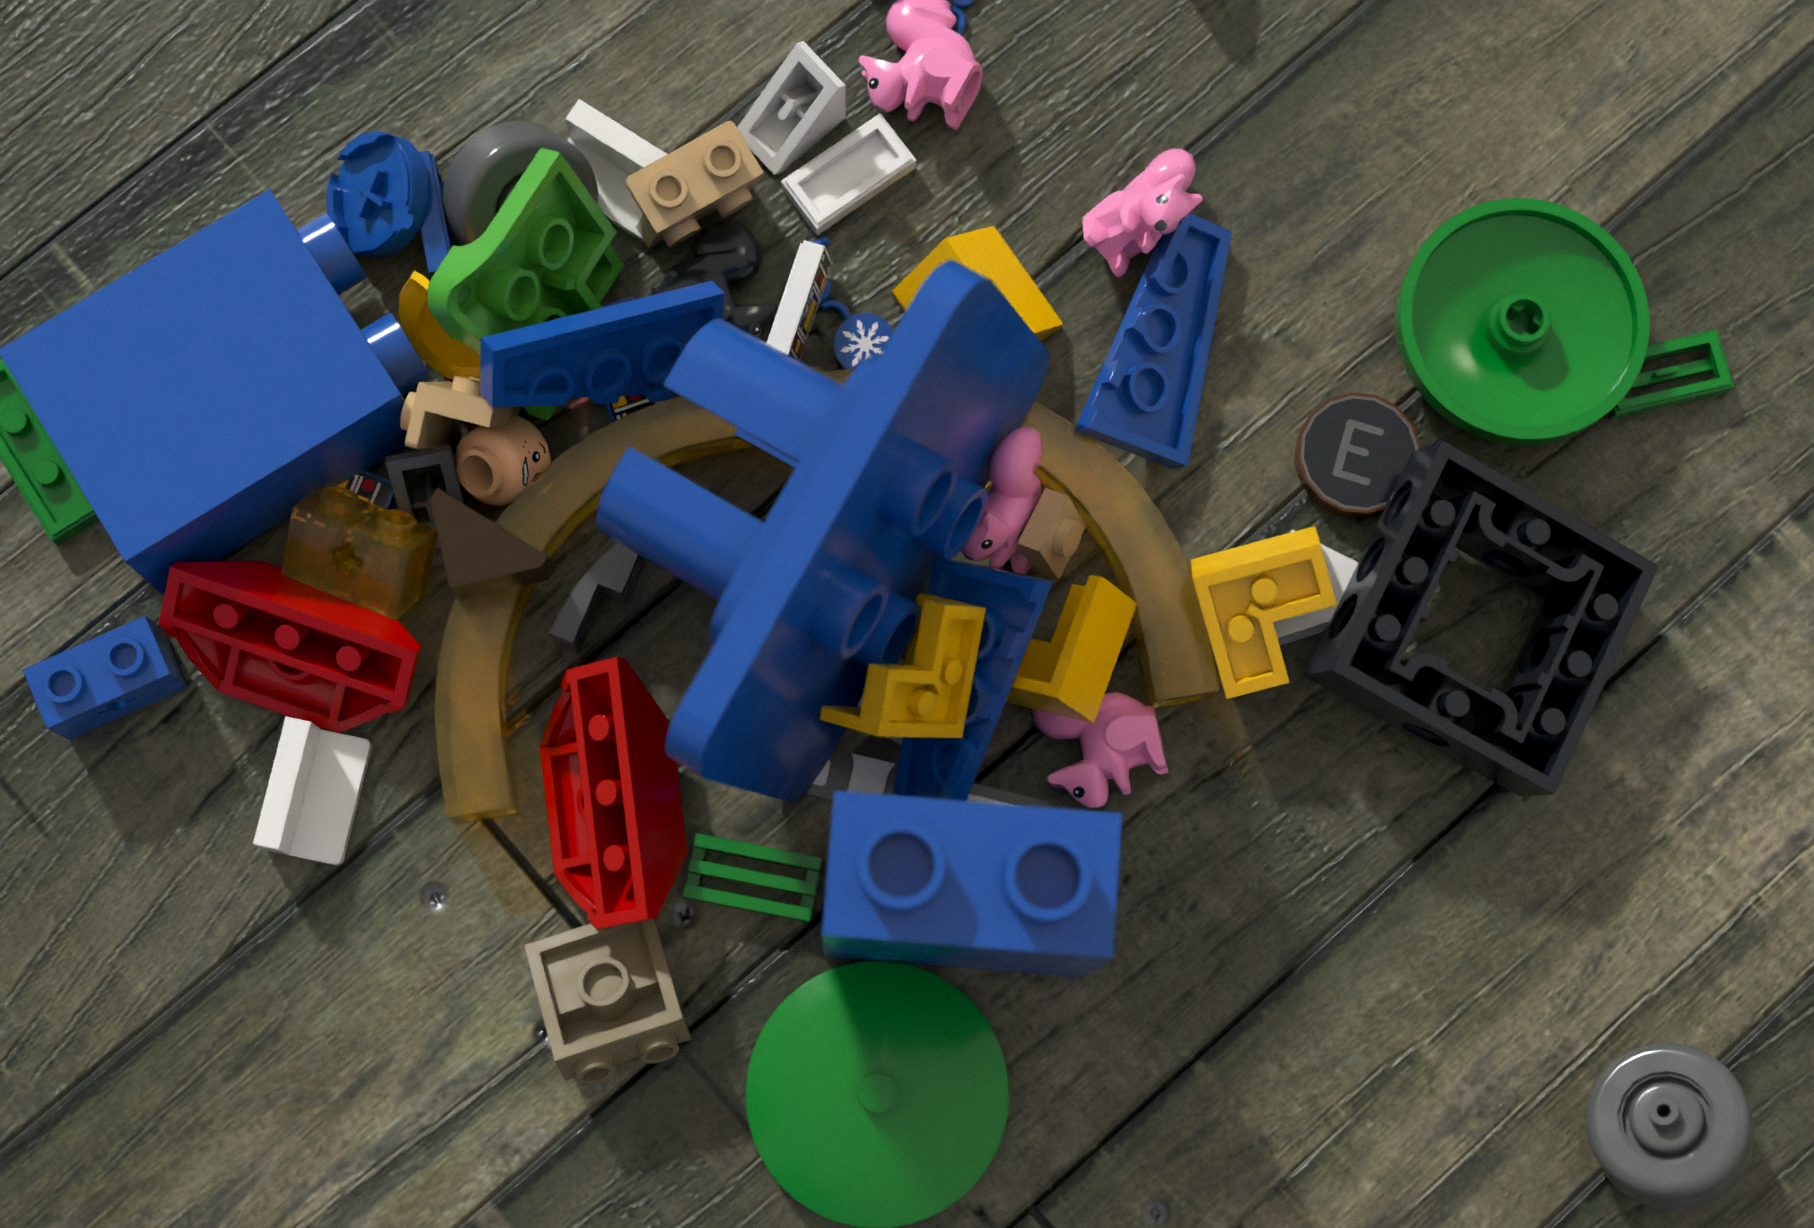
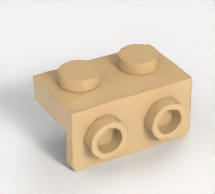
[625,121,764,248]
[400,375,521,449]

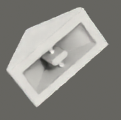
[737,41,846,175]

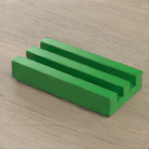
[1608,329,1734,420]
[682,833,823,923]

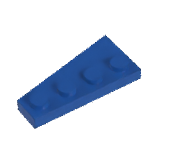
[1074,213,1232,469]
[480,281,725,407]
[893,557,1053,801]

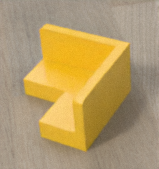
[1190,527,1337,699]
[1006,575,1137,723]
[820,593,986,738]

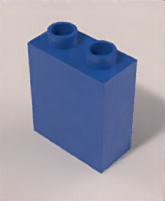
[0,189,432,595]
[822,791,1122,978]

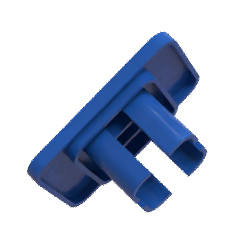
[597,260,1049,802]

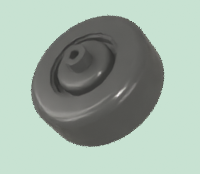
[443,121,598,246]
[1586,1043,1754,1211]

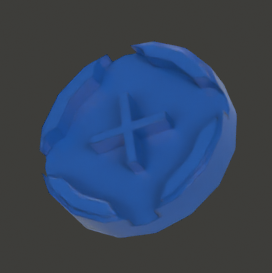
[327,131,429,259]

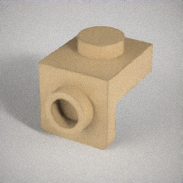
[1008,488,1086,580]

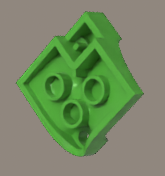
[428,148,624,421]

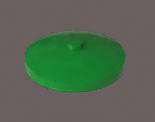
[1395,198,1650,446]
[746,961,1009,1228]

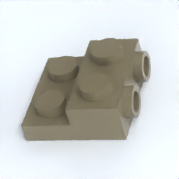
[524,919,691,1085]

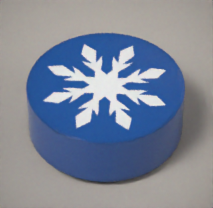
[834,313,894,373]

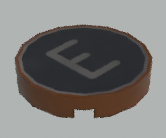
[1294,393,1421,518]

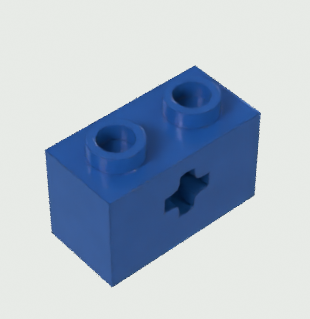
[23,616,189,740]

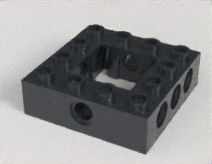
[1304,441,1659,796]

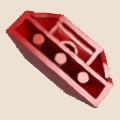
[159,561,421,733]
[540,657,688,929]

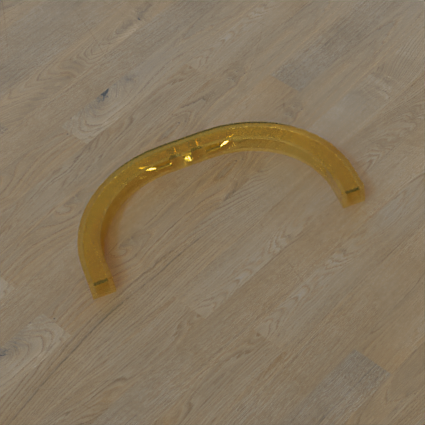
[434,366,1220,825]

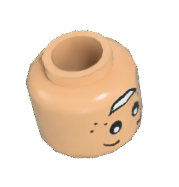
[455,415,551,506]

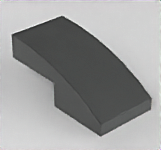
[549,542,647,654]

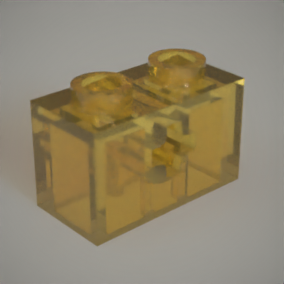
[281,485,438,620]

